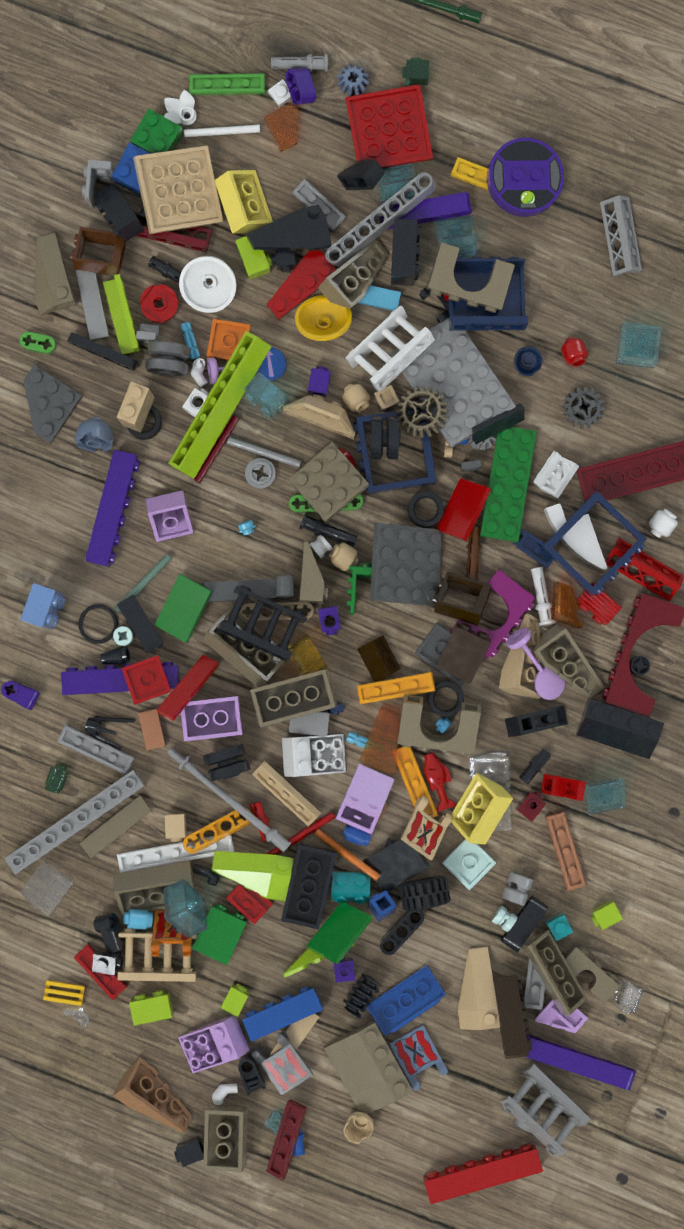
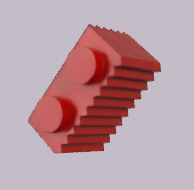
[576,582,622,625]

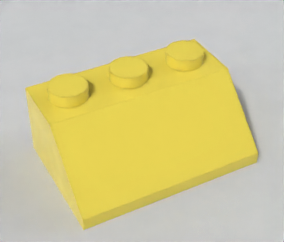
[215,170,273,234]
[451,773,513,845]

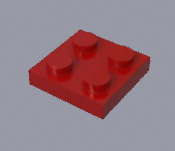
[121,655,172,705]

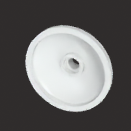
[179,256,237,313]

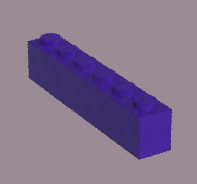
[85,449,140,568]
[61,662,179,695]

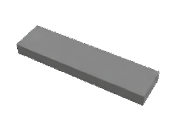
[76,270,109,341]
[57,724,135,775]

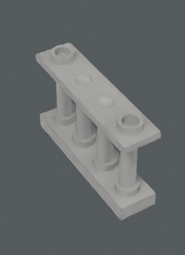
[499,1064,590,1157]

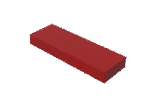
[73,944,127,1000]

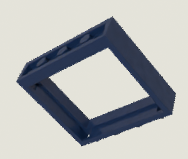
[353,408,437,495]
[541,491,647,596]

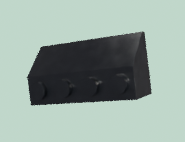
[576,699,664,759]

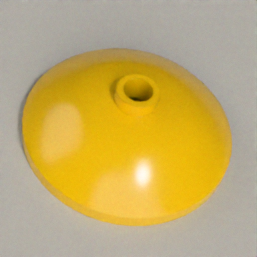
[295,295,352,341]

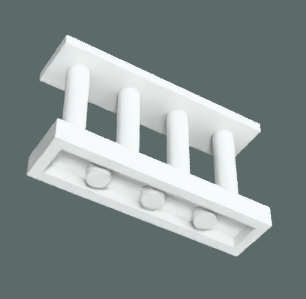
[345,305,435,393]

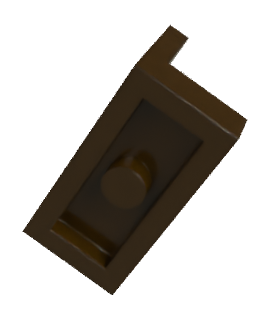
[358,635,401,682]

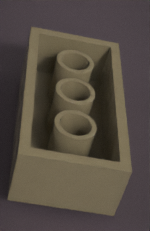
[250,669,337,728]

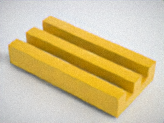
[43,980,85,1006]

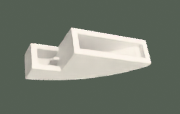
[544,503,607,571]

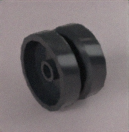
[371,417,401,460]
[203,744,251,782]

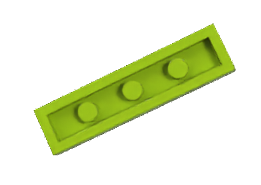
[103,274,141,356]

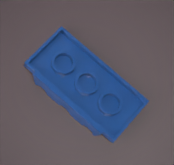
[366,965,446,1036]

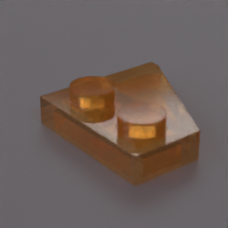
[264,103,298,152]
[551,581,583,629]

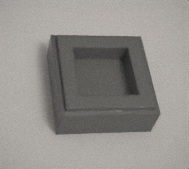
[460,460,481,472]

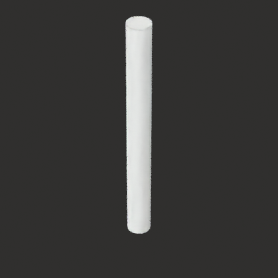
[184,124,260,137]

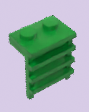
[347,563,372,615]

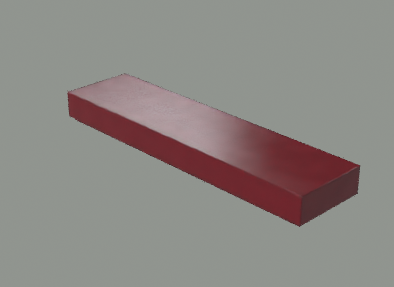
[266,1099,307,1180]

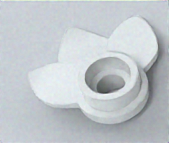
[164,90,197,125]

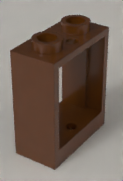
[70,227,127,276]

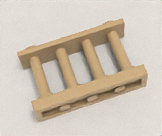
[118,928,198,982]

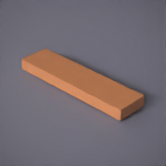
[545,811,586,891]

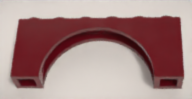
[602,593,684,718]

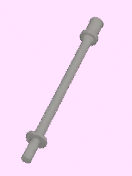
[167,747,291,853]

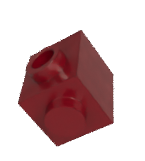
[515,791,546,822]

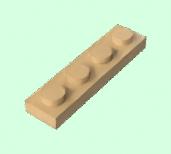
[252,761,321,827]

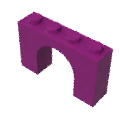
[450,570,535,659]

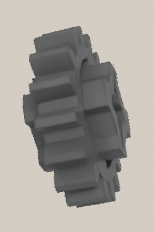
[562,387,605,429]

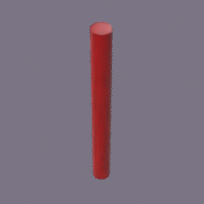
[267,811,336,855]

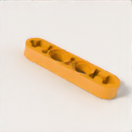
[183,807,251,854]

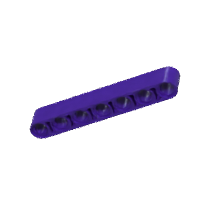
[526,1034,636,1090]

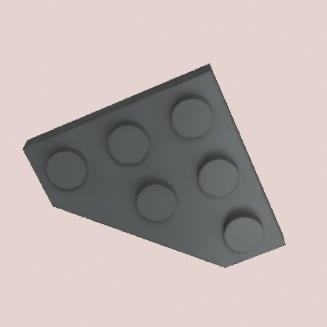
[23,365,82,444]

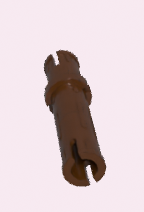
[466,527,482,581]

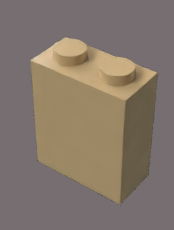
[116,382,155,433]

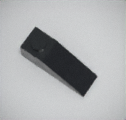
[505,705,568,737]

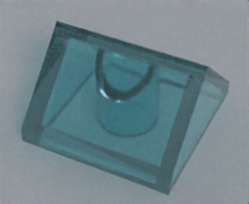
[584,778,626,815]

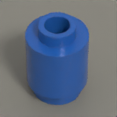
[343,824,372,846]

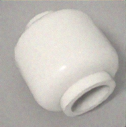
[649,508,678,538]

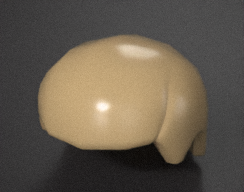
[343,1112,374,1144]

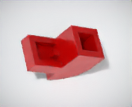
[540,774,586,801]

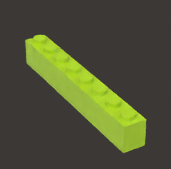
[168,331,272,479]

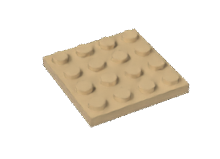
[133,146,223,234]

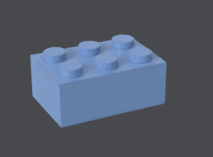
[20,583,66,630]

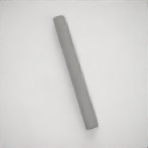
[227,437,302,468]

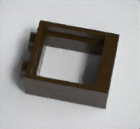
[432,572,491,626]

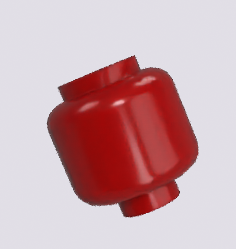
[561,337,589,367]

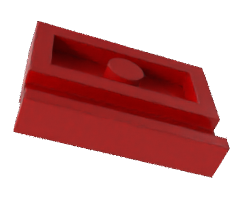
[226,884,273,925]

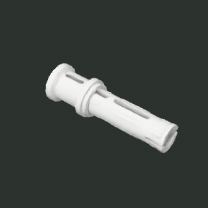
[531,567,556,626]

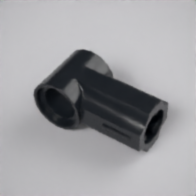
[93,913,123,953]

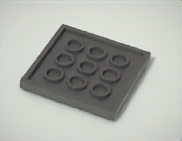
[370,523,442,606]

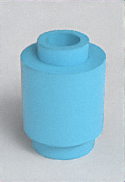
[123,909,153,930]

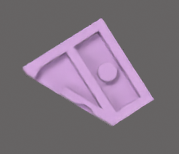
[534,999,588,1033]

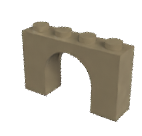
[426,242,515,313]
[397,694,481,755]

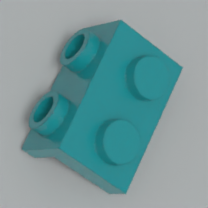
[331,871,370,904]

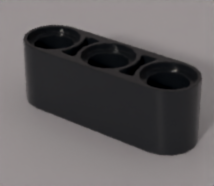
[501,895,548,953]
[380,910,424,955]

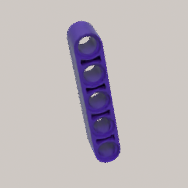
[379,192,472,229]

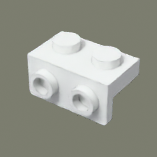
[534,451,579,498]

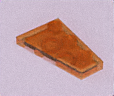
[359,707,399,775]

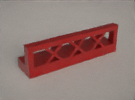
[605,538,684,602]

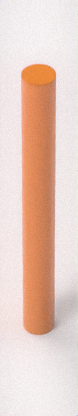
[314,829,380,881]

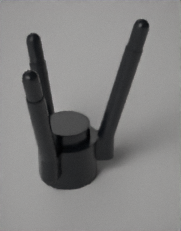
[85,716,135,750]

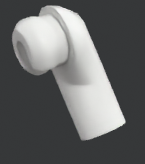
[191,358,208,388]
[212,1083,238,1105]

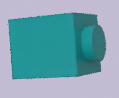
[545,912,573,941]

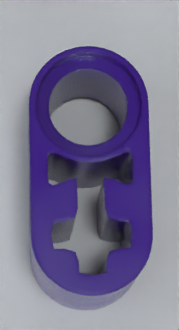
[285,68,316,105]

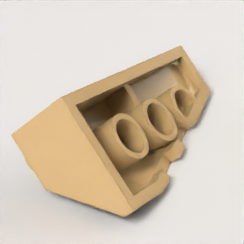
[499,614,541,699]
[457,946,500,1030]

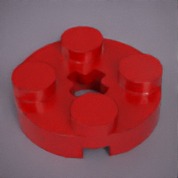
[140,284,179,324]

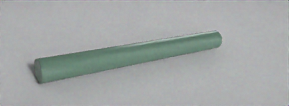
[113,554,172,613]

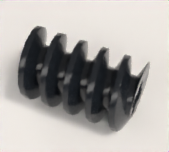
[343,973,383,1018]

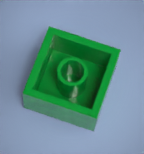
[130,108,183,154]

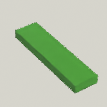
[189,73,265,95]

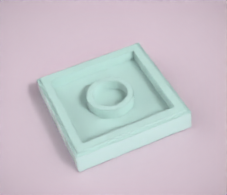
[442,839,496,890]

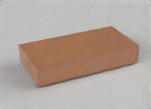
[138,709,166,750]

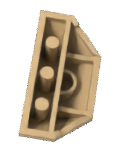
[283,394,355,440]

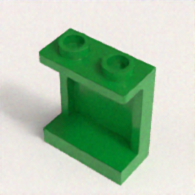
[192,903,247,965]

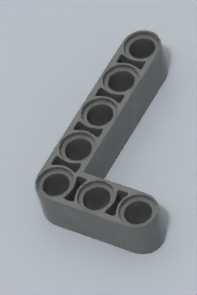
[200,575,295,603]

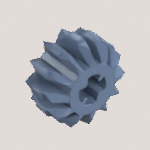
[337,63,369,96]

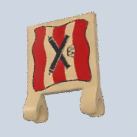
[401,796,453,860]

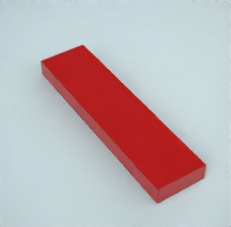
[157,655,219,721]

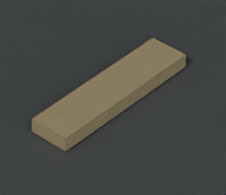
[79,795,152,858]

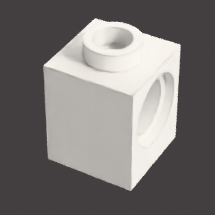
[182,388,209,417]

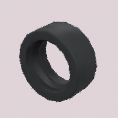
[126,405,162,440]
[408,491,444,528]
[427,681,464,717]

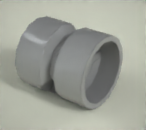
[501,871,534,906]

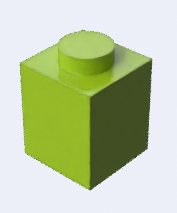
[590,900,623,930]
[221,984,249,1017]

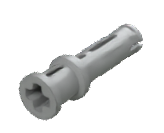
[271,54,328,72]

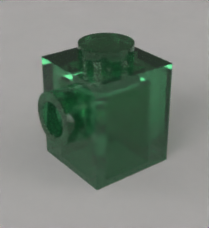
[402,58,429,85]

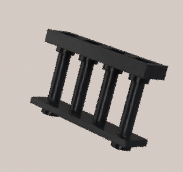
[216,585,307,662]

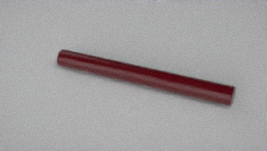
[193,415,239,484]

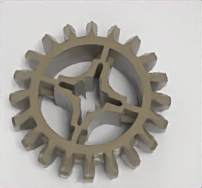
[397,386,449,438]

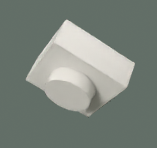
[268,79,291,108]

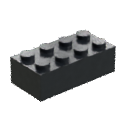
[281,843,337,930]

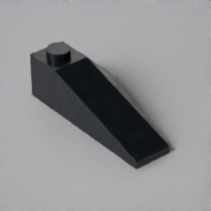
[246,205,332,251]

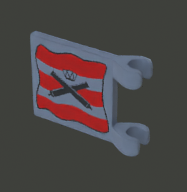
[390,1025,448,1091]

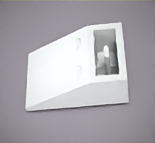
[282,734,346,777]

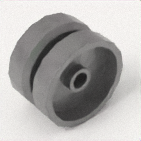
[145,341,190,377]

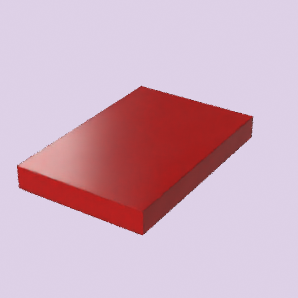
[436,478,491,542]

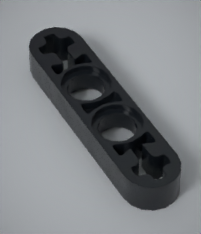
[67,332,139,371]

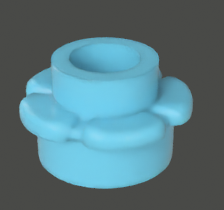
[238,520,256,535]

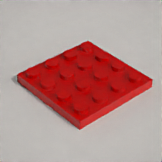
[345,84,433,169]

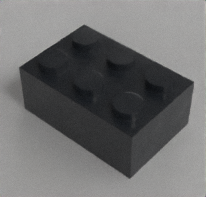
[391,219,421,286]

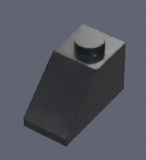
[337,159,384,190]

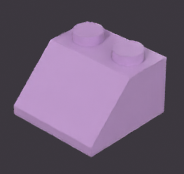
[146,490,194,542]

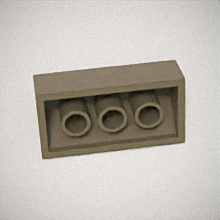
[203,606,285,687]
[113,861,198,916]
[522,930,588,1016]

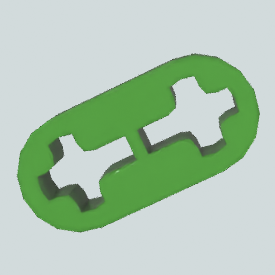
[20,332,56,354]

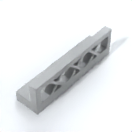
[600,195,642,276]

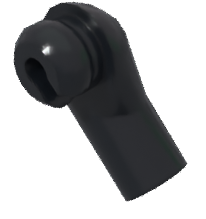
[193,864,220,886]

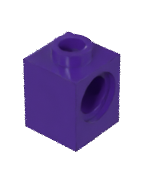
[308,366,331,397]
[318,606,341,636]
[334,958,355,982]

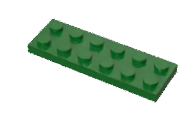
[480,427,537,543]

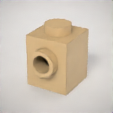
[165,813,187,842]

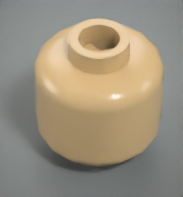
[342,384,370,413]
[329,543,359,571]

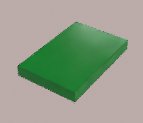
[155,574,213,643]
[307,901,373,965]

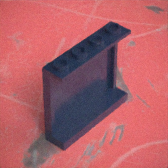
[448,256,528,331]

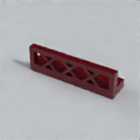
[136,221,212,253]

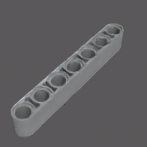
[326,172,436,267]

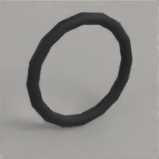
[79,605,118,644]

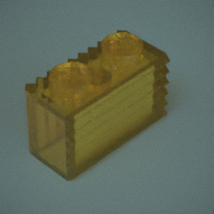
[288,635,328,676]

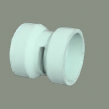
[491,905,518,932]

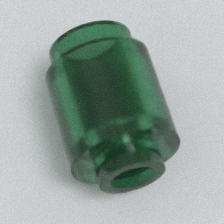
[45,764,69,794]

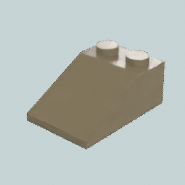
[300,542,328,604]

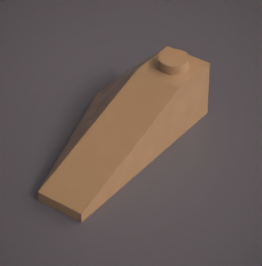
[113,1057,192,1133]

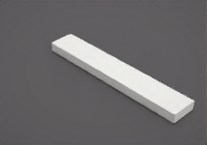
[117,835,234,873]

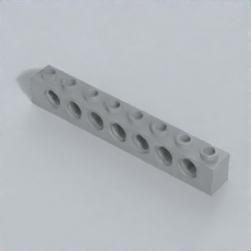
[4,769,146,875]

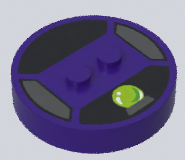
[486,138,564,217]

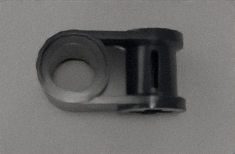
[238,1054,266,1095]

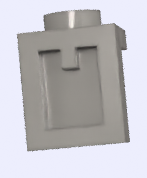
[136,324,159,344]

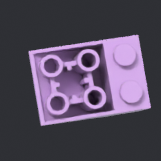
[336,764,395,834]
[178,1015,250,1073]

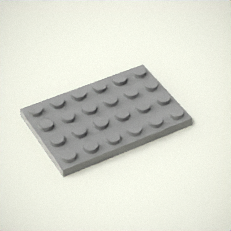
[390,318,516,448]

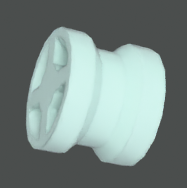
[113,627,134,646]

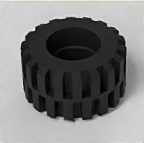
[399,876,451,911]

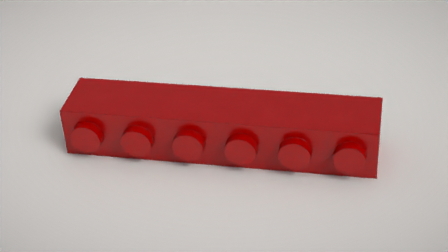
[423,1143,543,1205]

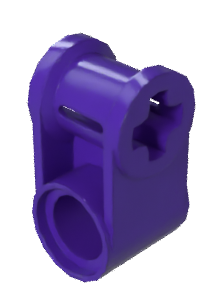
[1,681,40,710]

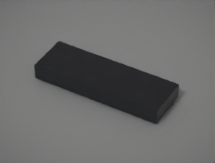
[472,403,525,444]
[117,595,164,653]

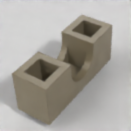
[564,945,620,1004]

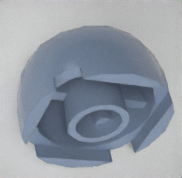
[74,417,113,452]

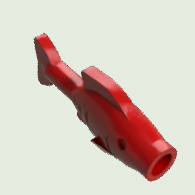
[423,752,456,812]

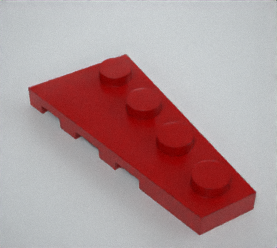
[267,250,336,321]

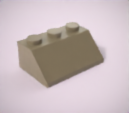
[203,1106,248,1172]

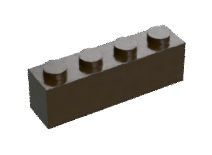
[493,975,532,1059]

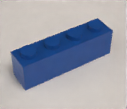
[242,986,324,1042]

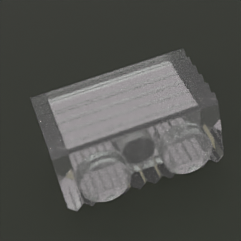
[613,979,643,1014]

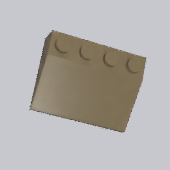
[324,1019,413,1114]

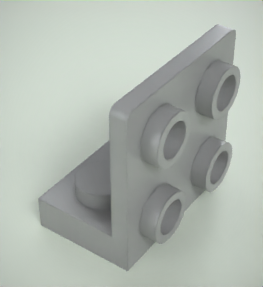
[82,160,115,208]

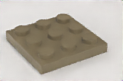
[289,442,370,523]

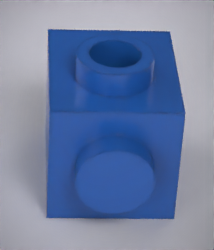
[368,890,397,922]

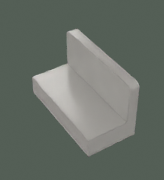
[289,712,330,736]

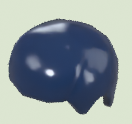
[513,346,543,376]

